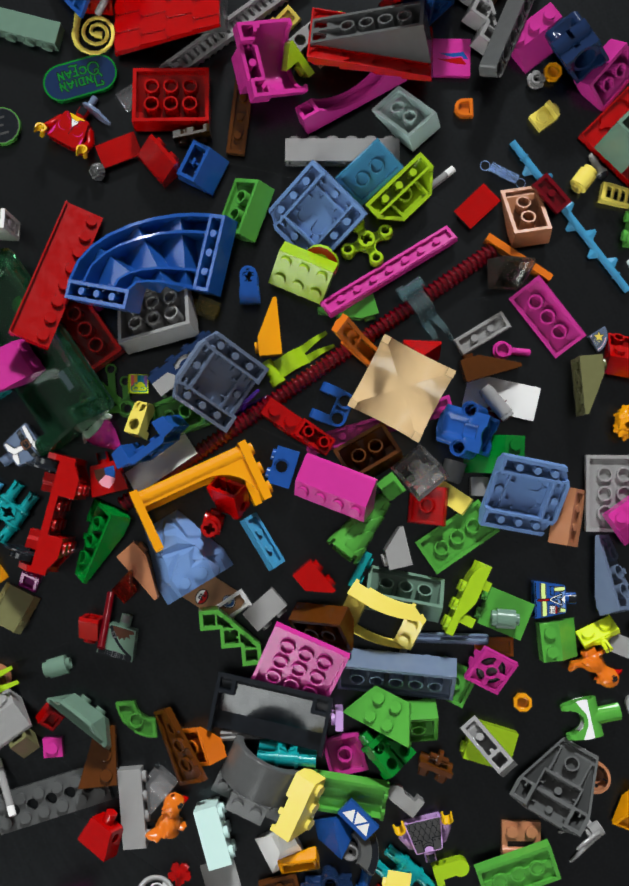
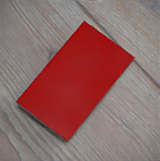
[95,131,141,169]
[454,183,501,229]

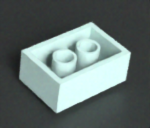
[193,796,237,871]

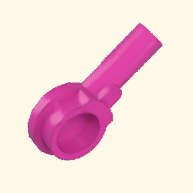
[492,341,531,359]

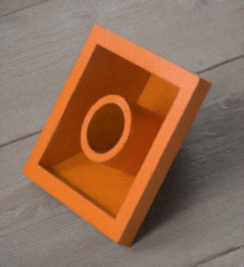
[182,726,227,766]

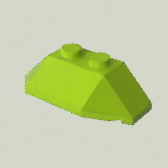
[365,152,434,222]

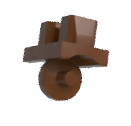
[418,749,453,784]

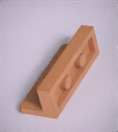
[548,488,585,547]

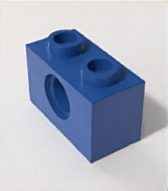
[264,445,300,489]

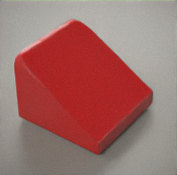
[36,702,65,731]

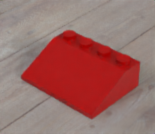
[132,67,211,132]

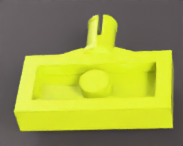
[575,615,620,653]

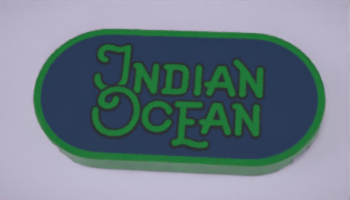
[43,54,118,104]

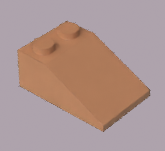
[500,186,552,248]

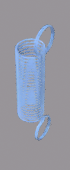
[480,161,526,188]

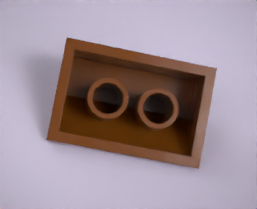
[333,422,404,478]
[288,602,354,651]

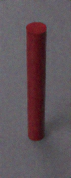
[97,592,115,649]

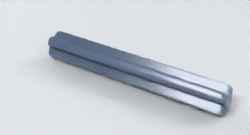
[415,632,489,645]

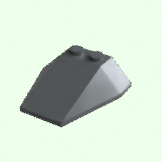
[509,737,599,837]

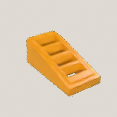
[278,846,320,874]

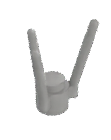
[558,820,606,863]

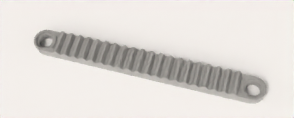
[159,0,289,68]

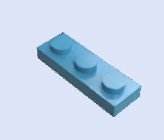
[239,512,285,571]

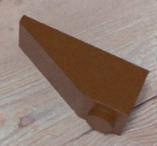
[458,353,522,384]

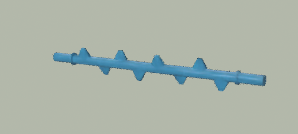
[509,140,629,293]

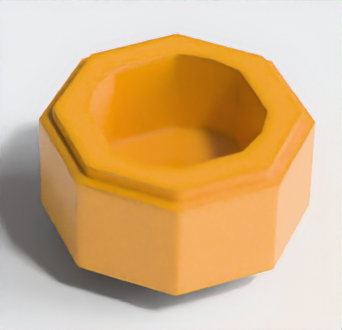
[543,62,562,82]
[513,693,532,712]

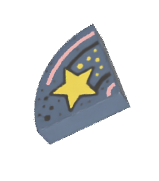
[587,326,608,353]

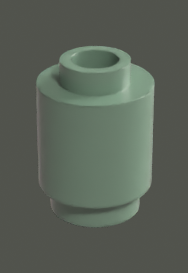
[490,608,520,629]
[42,654,73,678]

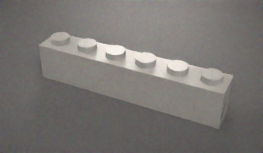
[285,136,400,166]

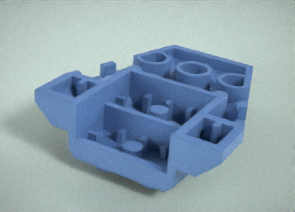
[145,509,234,605]

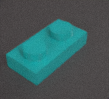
[347,551,373,587]

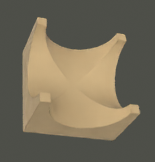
[347,334,456,443]

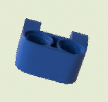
[239,265,261,305]
[308,382,352,428]

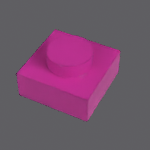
[42,736,65,758]

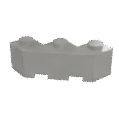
[459,0,497,55]

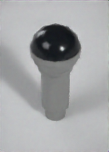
[588,153,608,180]

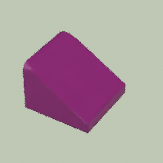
[18,570,44,593]

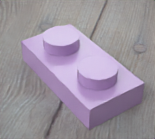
[331,704,343,732]

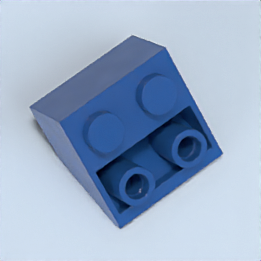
[176,139,230,196]

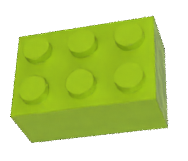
[268,241,338,304]

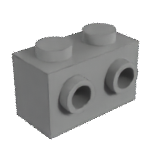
[243,587,287,631]

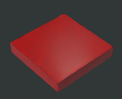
[407,485,449,526]

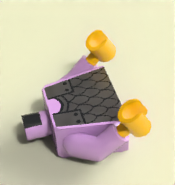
[392,811,453,863]

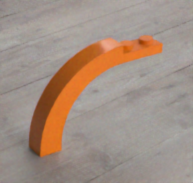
[331,314,378,367]

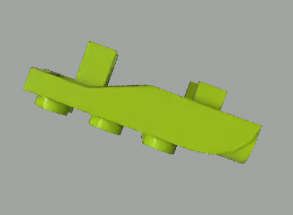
[440,560,492,636]

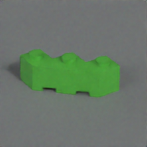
[199,606,261,666]

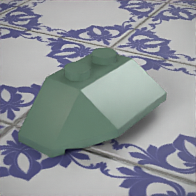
[46,693,111,750]

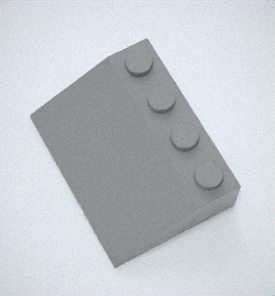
[117,287,199,355]

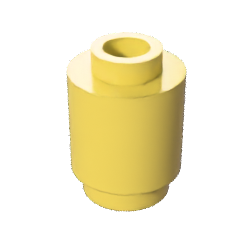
[570,164,597,193]

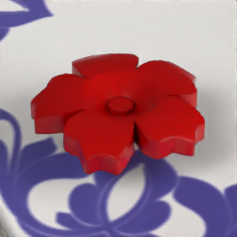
[168,862,191,886]

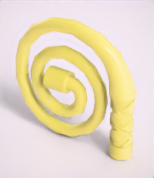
[71,13,115,55]

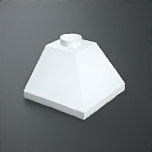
[255,830,305,873]

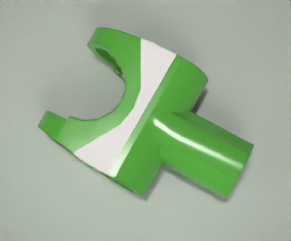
[560,695,622,741]

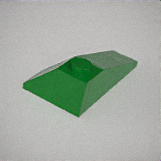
[75,498,131,584]

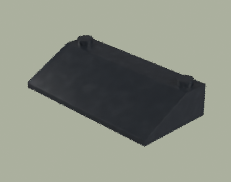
[207,671,334,757]

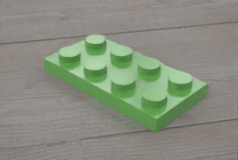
[415,499,500,574]

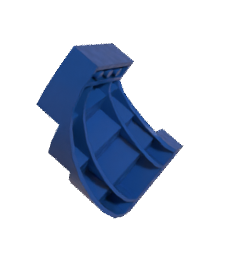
[64,213,238,314]

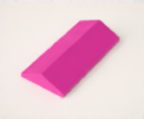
[509,275,586,359]

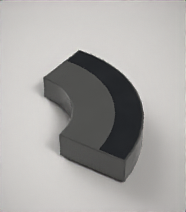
[351,830,379,876]

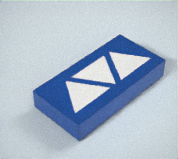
[337,797,379,841]

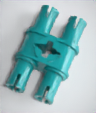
[0,480,40,544]
[257,739,317,769]
[375,844,436,886]

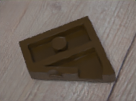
[173,123,213,146]

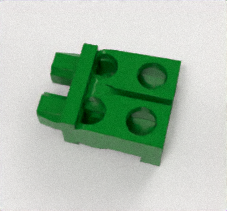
[358,729,417,780]

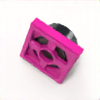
[464,645,519,695]

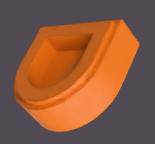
[454,98,474,119]

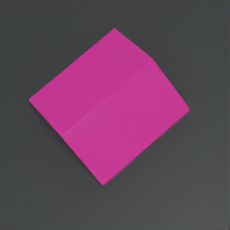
[324,731,369,774]

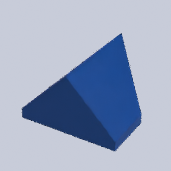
[314,814,354,860]

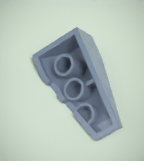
[595,534,629,616]

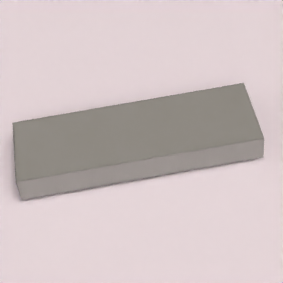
[453,311,512,356]

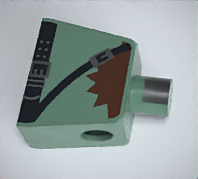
[96,613,139,662]

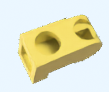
[124,401,155,440]

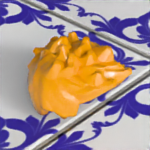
[613,405,629,441]

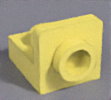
[528,99,561,133]

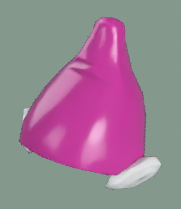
[82,413,121,450]

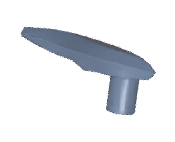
[83,95,111,125]

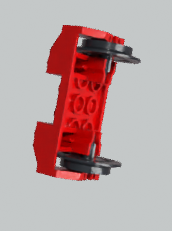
[3,452,91,576]

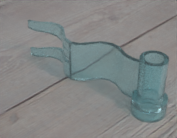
[396,276,454,341]

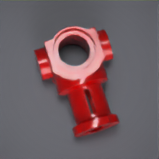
[201,508,225,538]

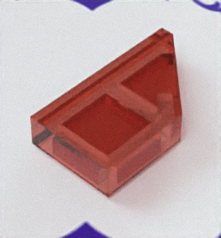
[112,570,137,604]

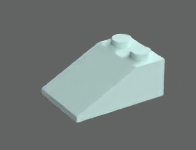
[371,86,441,151]

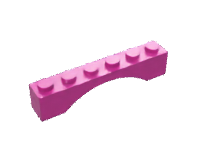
[295,72,407,135]

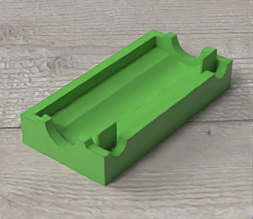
[312,768,390,821]
[474,839,561,886]

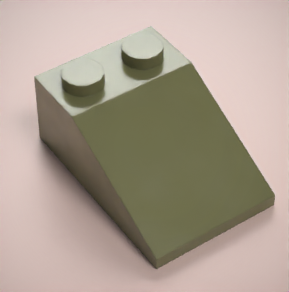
[571,354,607,417]

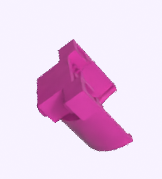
[231,18,308,104]

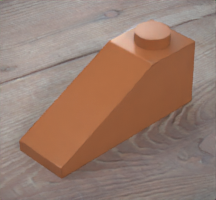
[117,541,160,600]

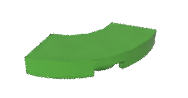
[115,700,158,738]

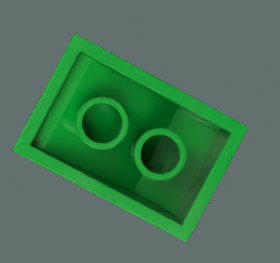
[463,435,525,474]

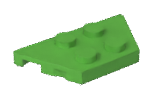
[343,685,411,748]

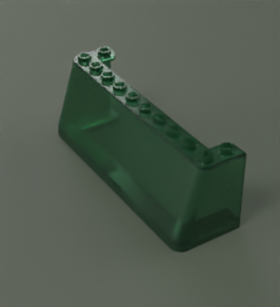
[0,248,114,457]

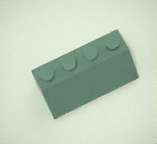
[365,565,445,623]

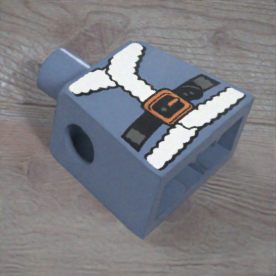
[0,423,49,467]

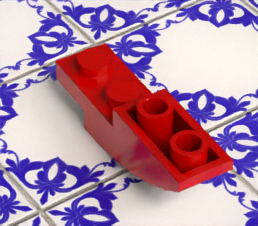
[259,397,336,456]

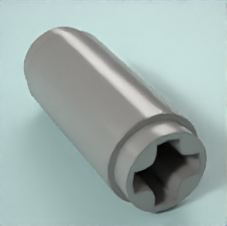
[479,384,514,422]

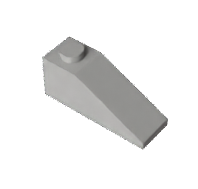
[460,715,518,777]

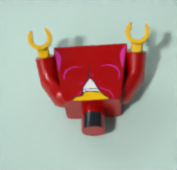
[34,106,95,159]

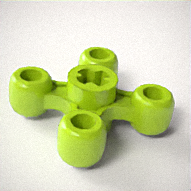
[341,219,393,268]

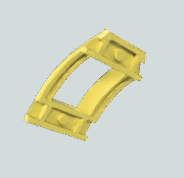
[343,579,427,650]

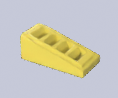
[597,181,629,209]

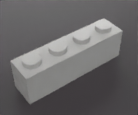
[117,765,151,850]

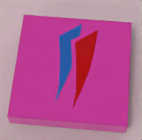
[432,38,471,78]

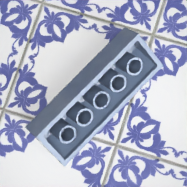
[337,648,457,701]

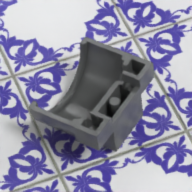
[211,734,305,826]

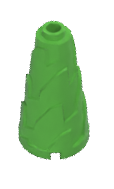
[326,493,391,565]

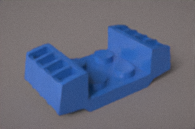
[111,414,189,469]

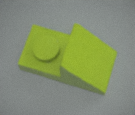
[281,40,315,78]

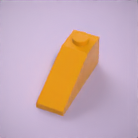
[254,297,283,358]

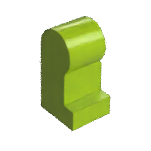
[431,855,469,886]

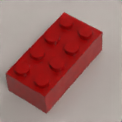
[58,300,126,374]

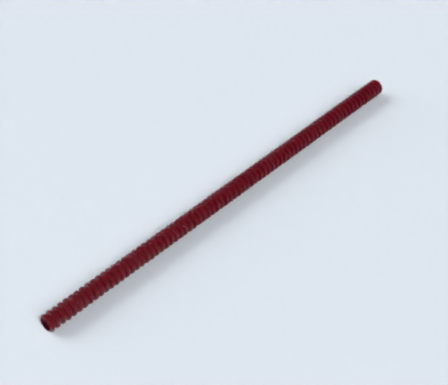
[117,243,498,512]

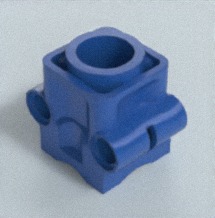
[436,401,501,460]

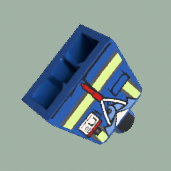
[531,580,577,619]

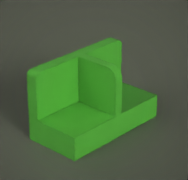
[377,472,406,501]

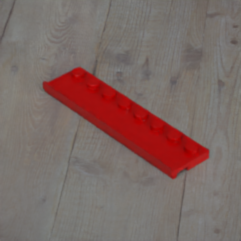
[8,200,103,351]

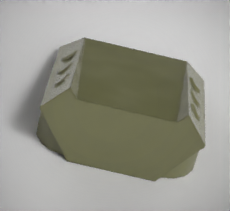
[0,582,41,635]

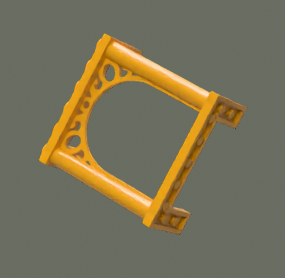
[129,439,273,553]

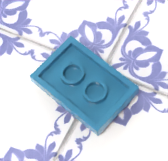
[335,138,404,206]

